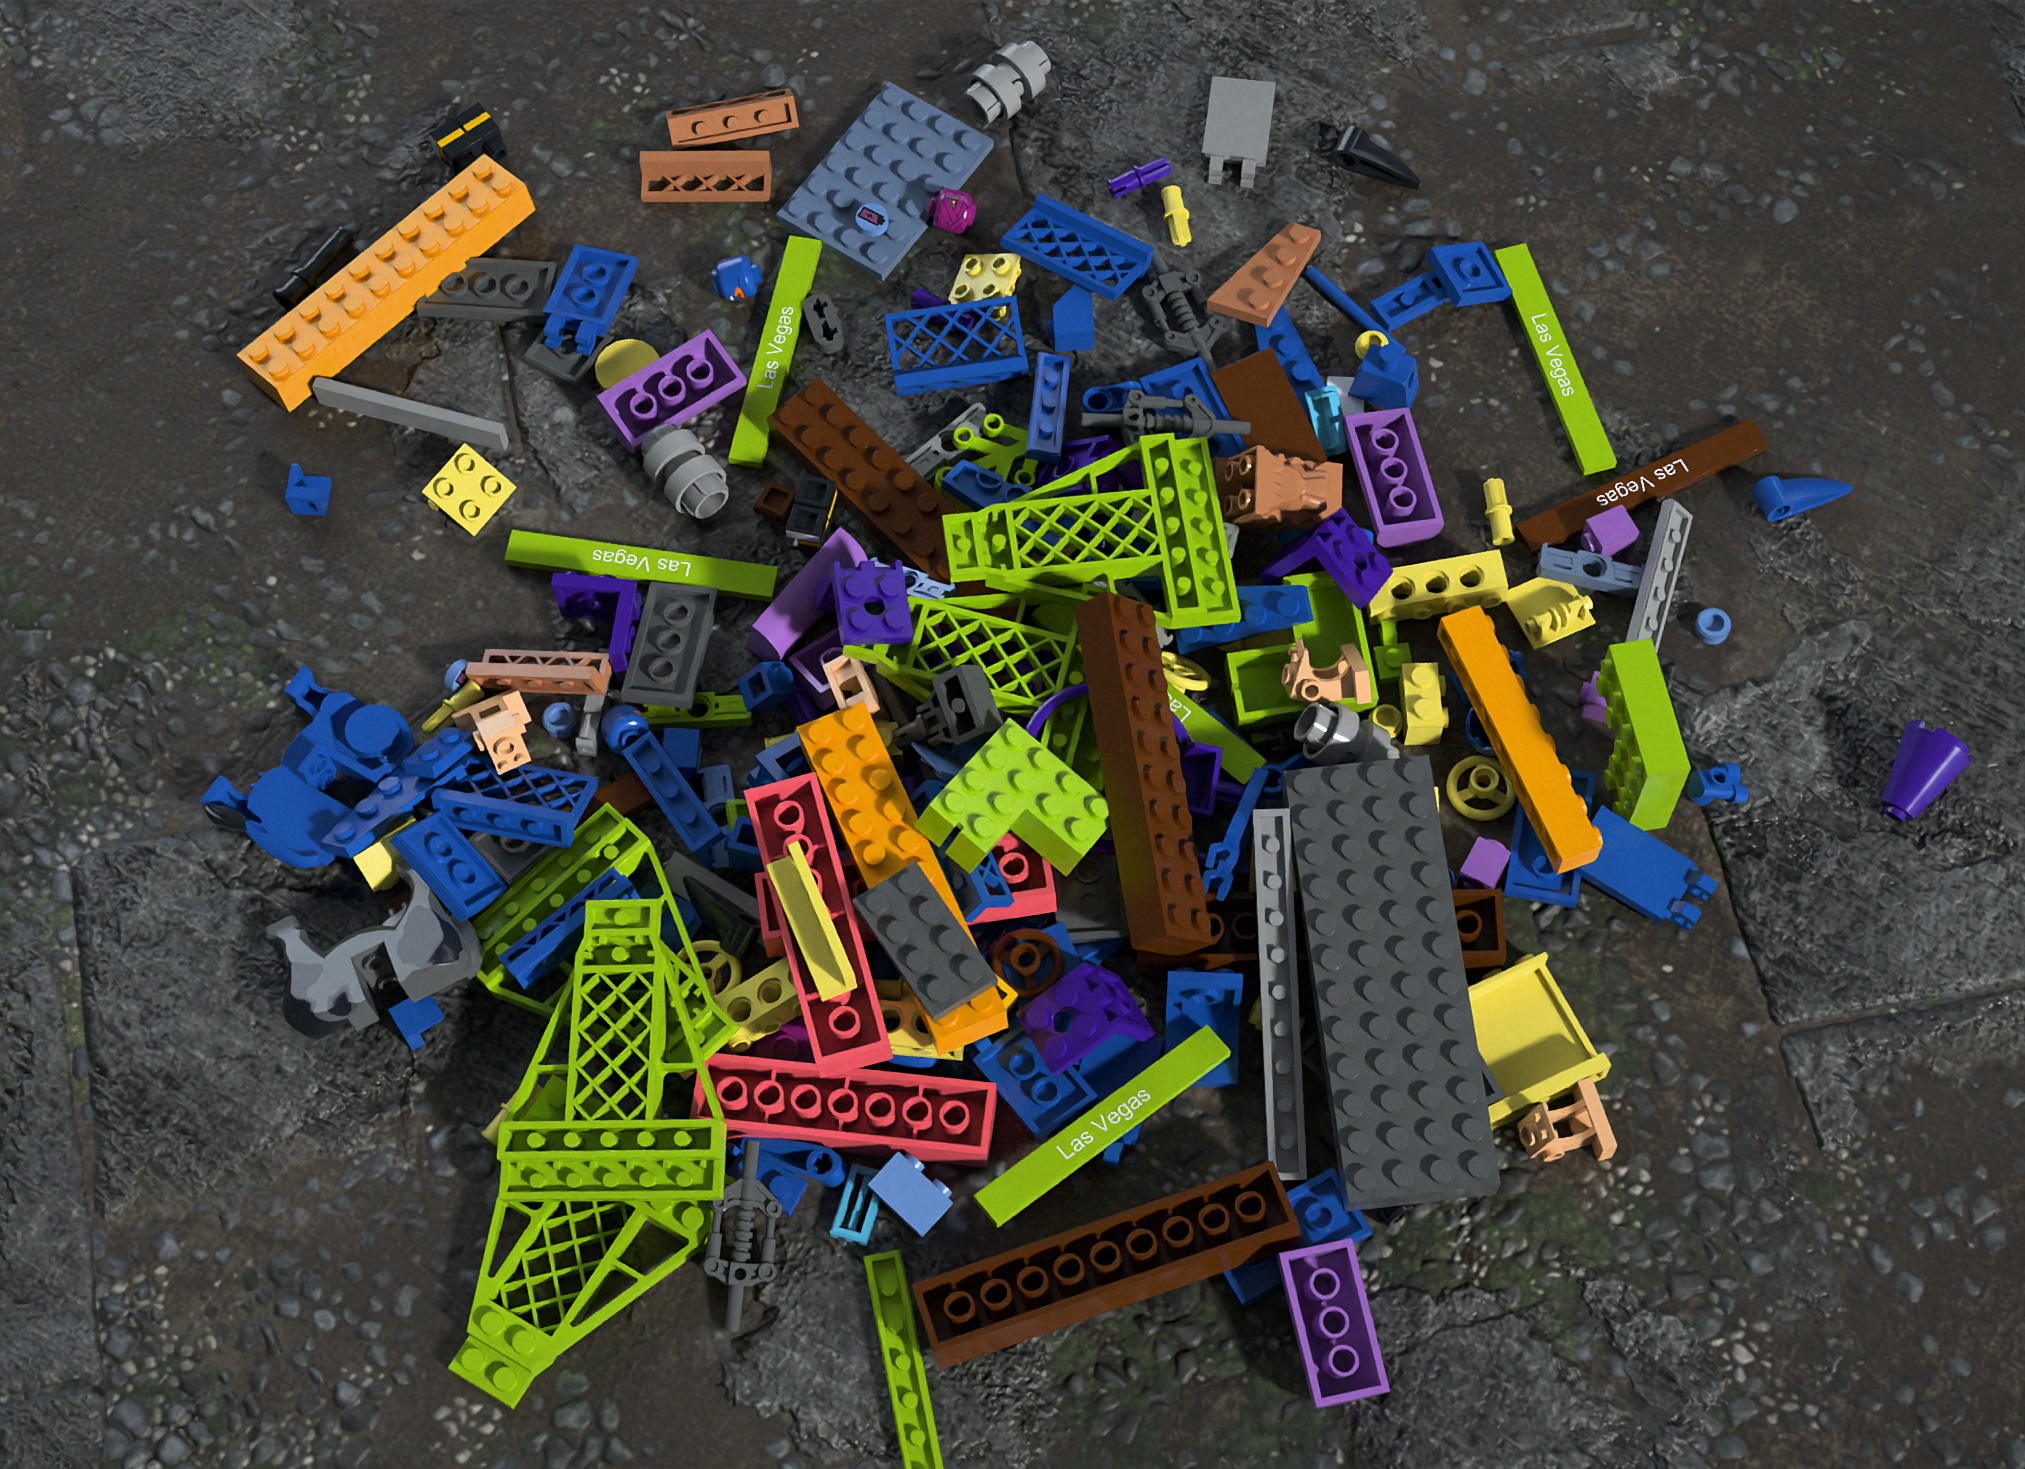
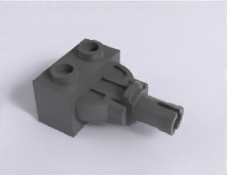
[892,665,1003,751]

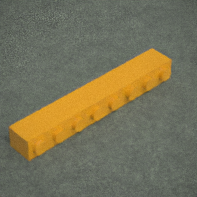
[1437,605,1603,875]

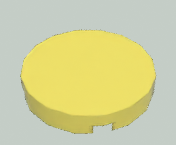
[595,339,659,391]

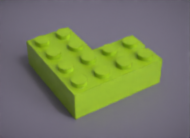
[1224,570,1379,732]
[1595,638,1691,831]
[914,717,1111,877]

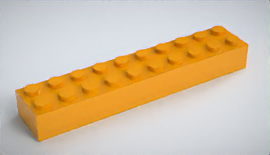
[237,154,535,413]
[796,701,1008,1056]

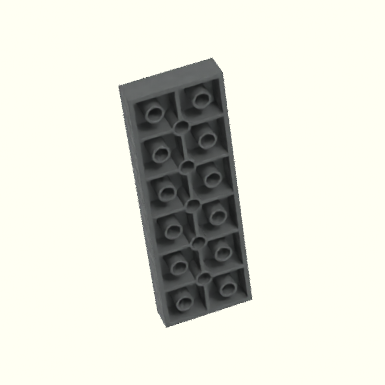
[1281,755,1501,1212]

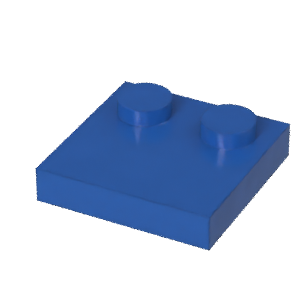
[1425,241,1513,307]

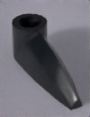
[1332,126,1421,190]
[683,876,762,959]

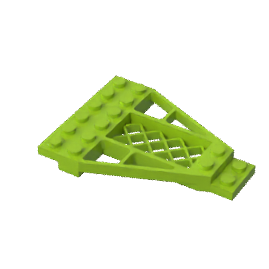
[942,433,1241,629]
[842,582,1117,794]
[471,802,740,1080]
[497,899,727,1202]
[448,1074,736,1409]

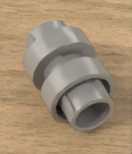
[961,40,1051,126]
[641,424,729,519]
[1294,702,1399,767]

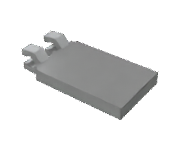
[1201,76,1276,188]

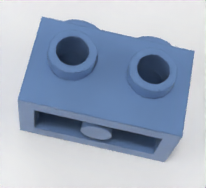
[866,1151,953,1238]

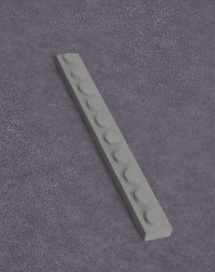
[1252,808,1307,1181]

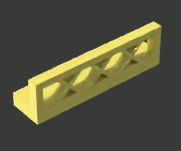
[766,841,858,1002]

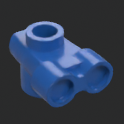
[1687,763,1748,806]

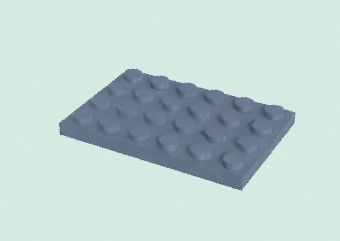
[776,82,994,282]

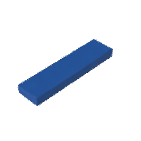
[1025,352,1071,464]

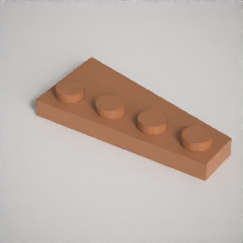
[1207,222,1321,328]

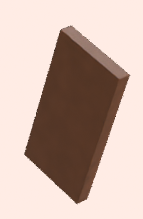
[1210,347,1327,464]

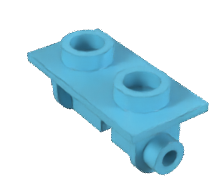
[1304,385,1350,457]

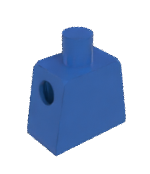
[1348,344,1419,410]

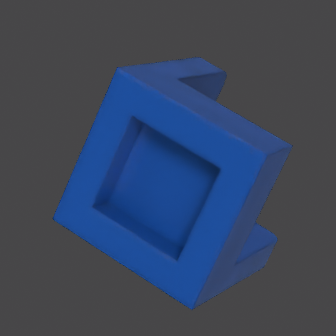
[285,463,332,516]
[388,995,444,1051]

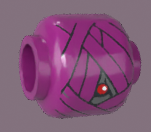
[927,188,977,234]

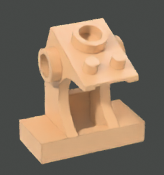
[1281,637,1372,704]
[822,655,890,722]
[452,687,532,775]
[1517,1077,1617,1162]

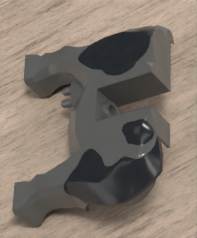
[264,859,482,1039]

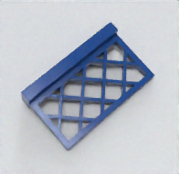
[1000,193,1154,301]
[884,295,1029,397]
[431,753,598,849]

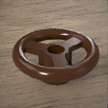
[990,928,1064,1000]

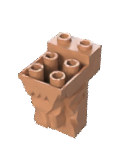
[1211,445,1343,534]

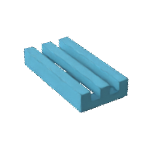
[830,1163,881,1246]

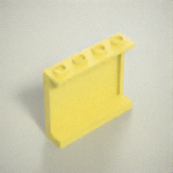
[1467,952,1611,1130]

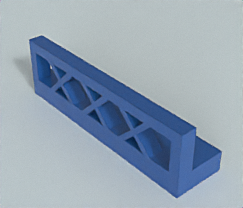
[622,731,726,868]
[909,780,1014,922]
[498,866,641,991]

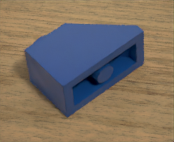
[1047,283,1095,352]

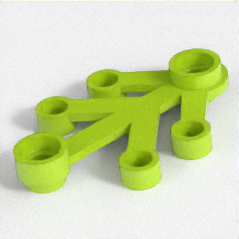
[934,414,1038,497]

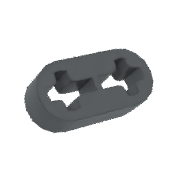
[803,294,844,354]

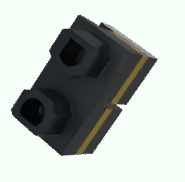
[428,102,508,176]
[786,474,838,556]

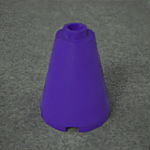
[1881,720,1973,823]

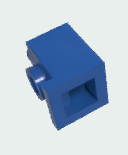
[737,662,794,712]

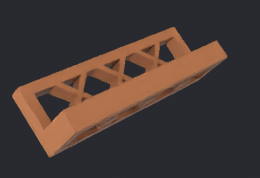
[665,88,799,151]
[639,151,772,202]
[465,649,612,695]

